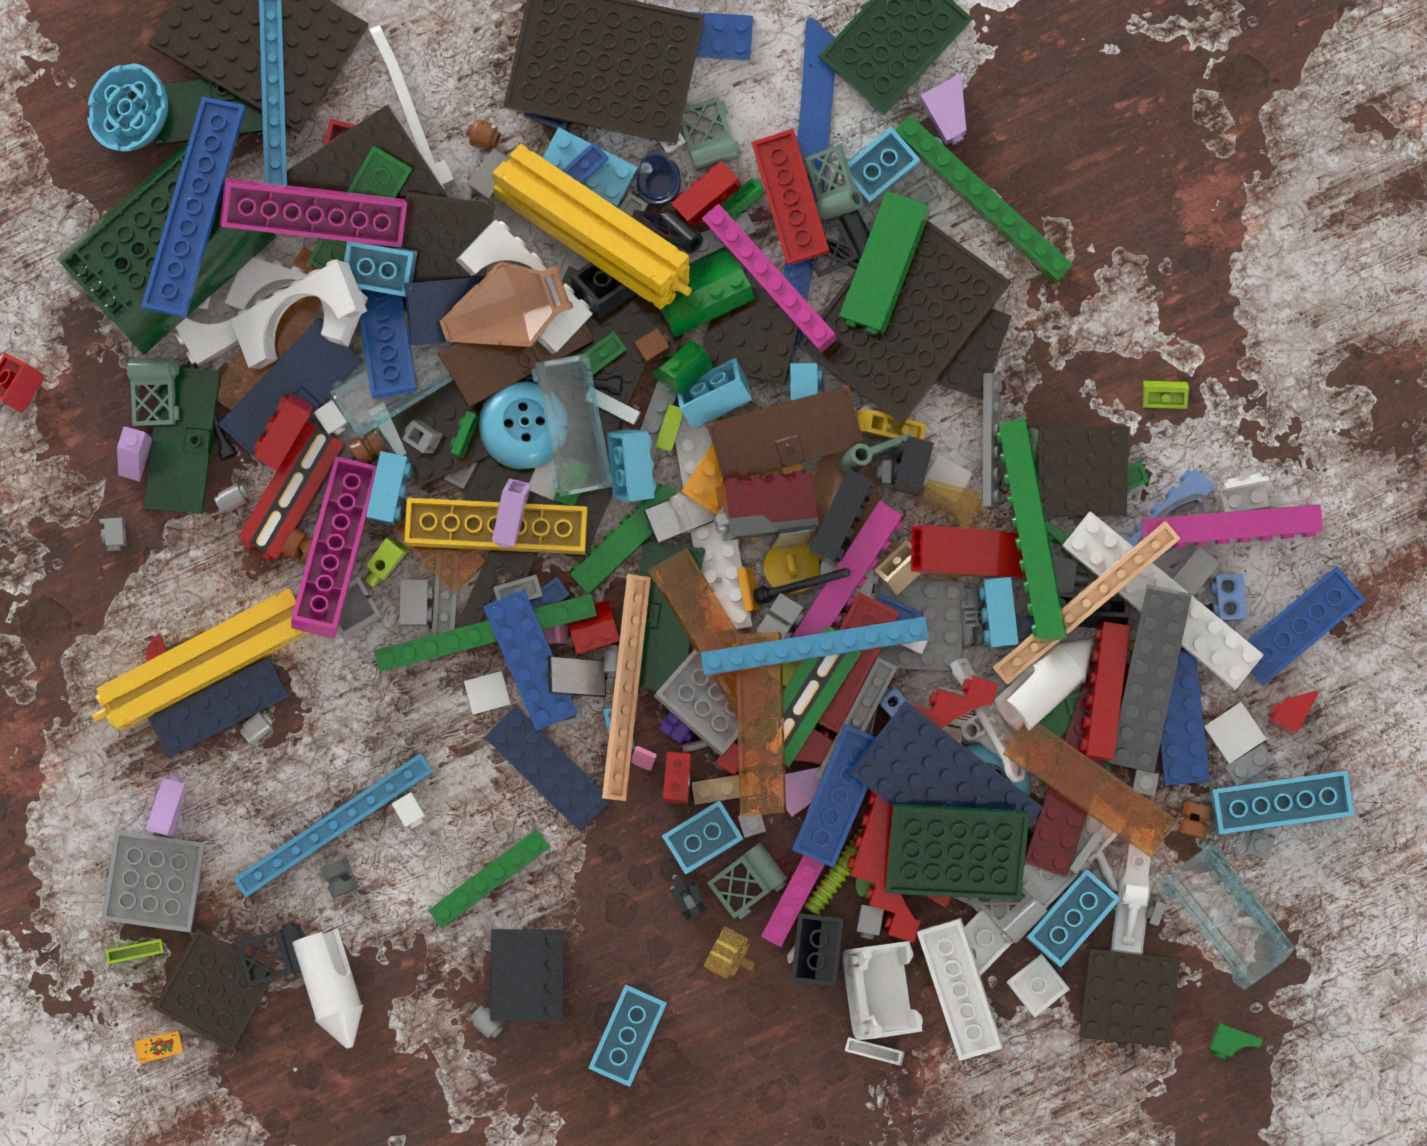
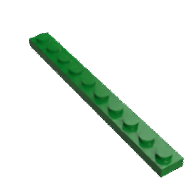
[374,594,597,672]

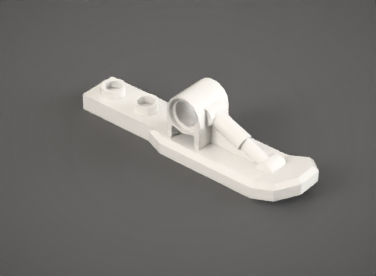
[950,658,1026,784]
[1111,827,1154,953]

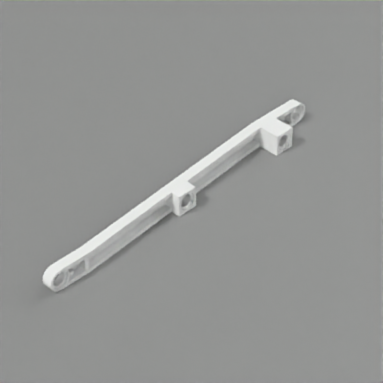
[369,25,455,189]

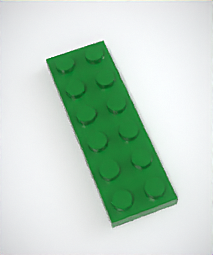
[307,146,413,269]

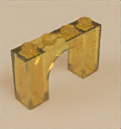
[922,479,983,581]

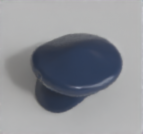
[637,152,681,206]

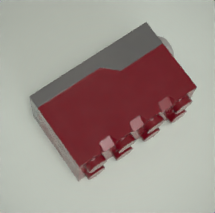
[714,470,819,541]

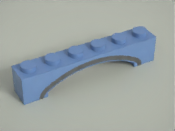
[1124,468,1215,547]

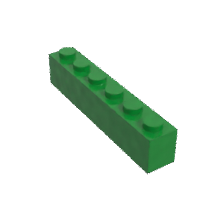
[570,482,679,594]

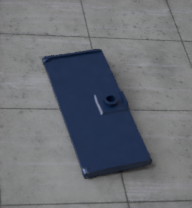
[404,276,486,345]
[218,318,363,466]

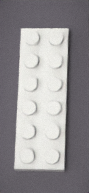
[917,918,1003,1061]

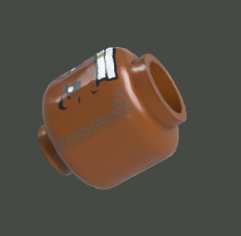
[466,119,501,152]

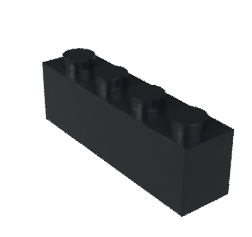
[1059,593,1129,628]

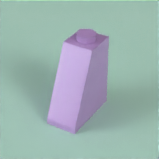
[920,74,966,145]
[117,426,152,482]
[492,478,531,547]
[765,767,821,817]
[146,776,187,837]

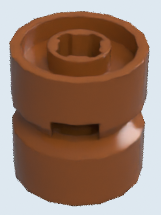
[348,427,390,464]
[282,528,313,566]
[1177,802,1213,839]

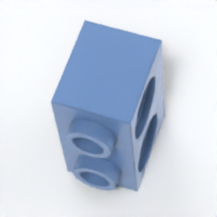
[1210,574,1247,622]

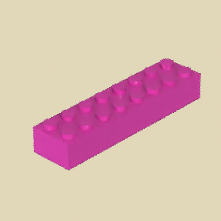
[220,178,407,247]
[291,456,377,639]

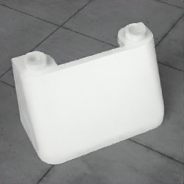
[842,941,923,1040]

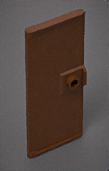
[438,323,594,407]
[706,384,864,481]

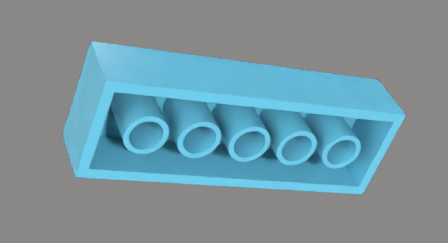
[1210,771,1354,835]

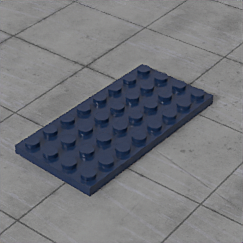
[849,701,1042,828]

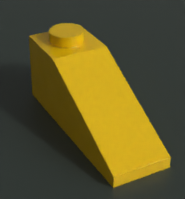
[856,409,926,440]

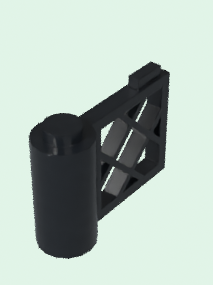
[809,209,870,278]
[632,210,703,253]
[235,921,304,987]

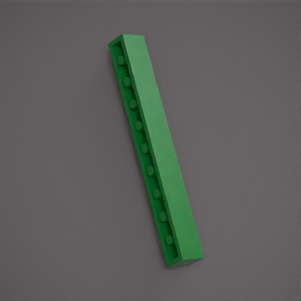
[895,115,1073,285]
[996,418,1068,643]

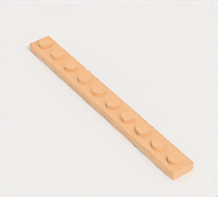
[993,521,1180,685]
[602,574,651,801]

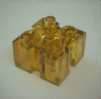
[703,926,756,979]

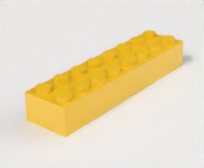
[404,498,588,555]

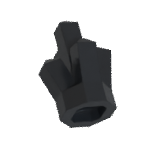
[669,874,706,920]

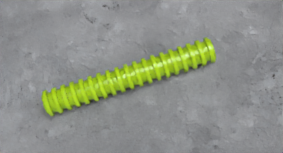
[803,817,892,916]

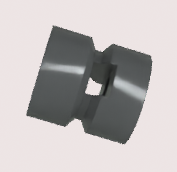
[320,858,359,899]

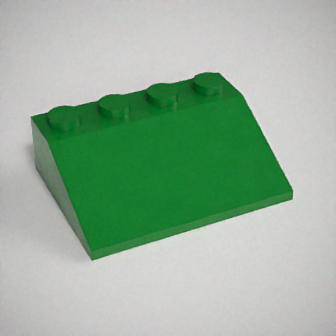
[660,247,755,337]

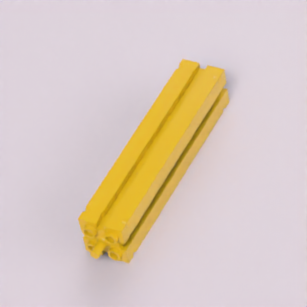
[492,144,692,309]
[92,588,310,731]

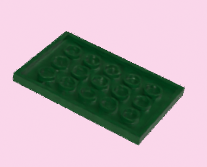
[818,0,973,116]
[885,804,1030,900]

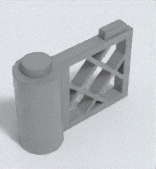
[968,886,1048,944]

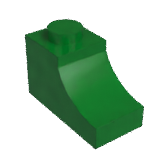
[1208,1023,1263,1059]

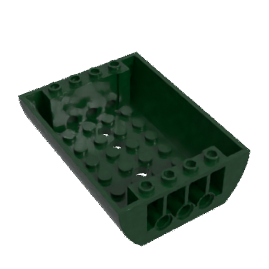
[56,141,277,355]

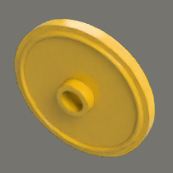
[764,544,820,595]

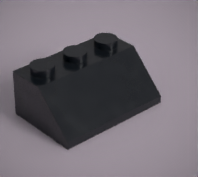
[791,913,845,987]

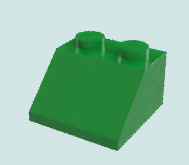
[652,340,713,395]

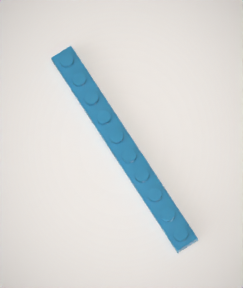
[259,0,287,185]
[701,617,929,676]
[233,753,434,898]

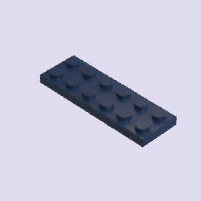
[148,657,289,758]
[484,706,612,832]

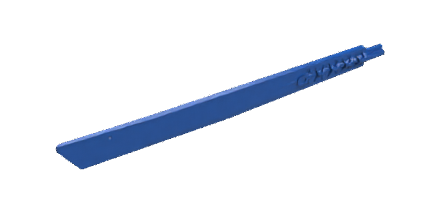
[784,18,836,363]

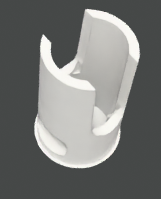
[994,639,1094,731]
[292,928,363,1049]

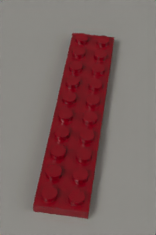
[1025,656,1130,878]

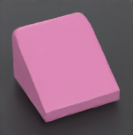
[543,623,569,645]
[631,746,657,771]

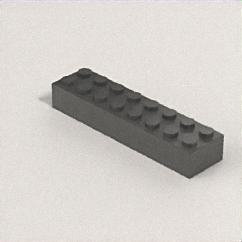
[1110,585,1192,773]

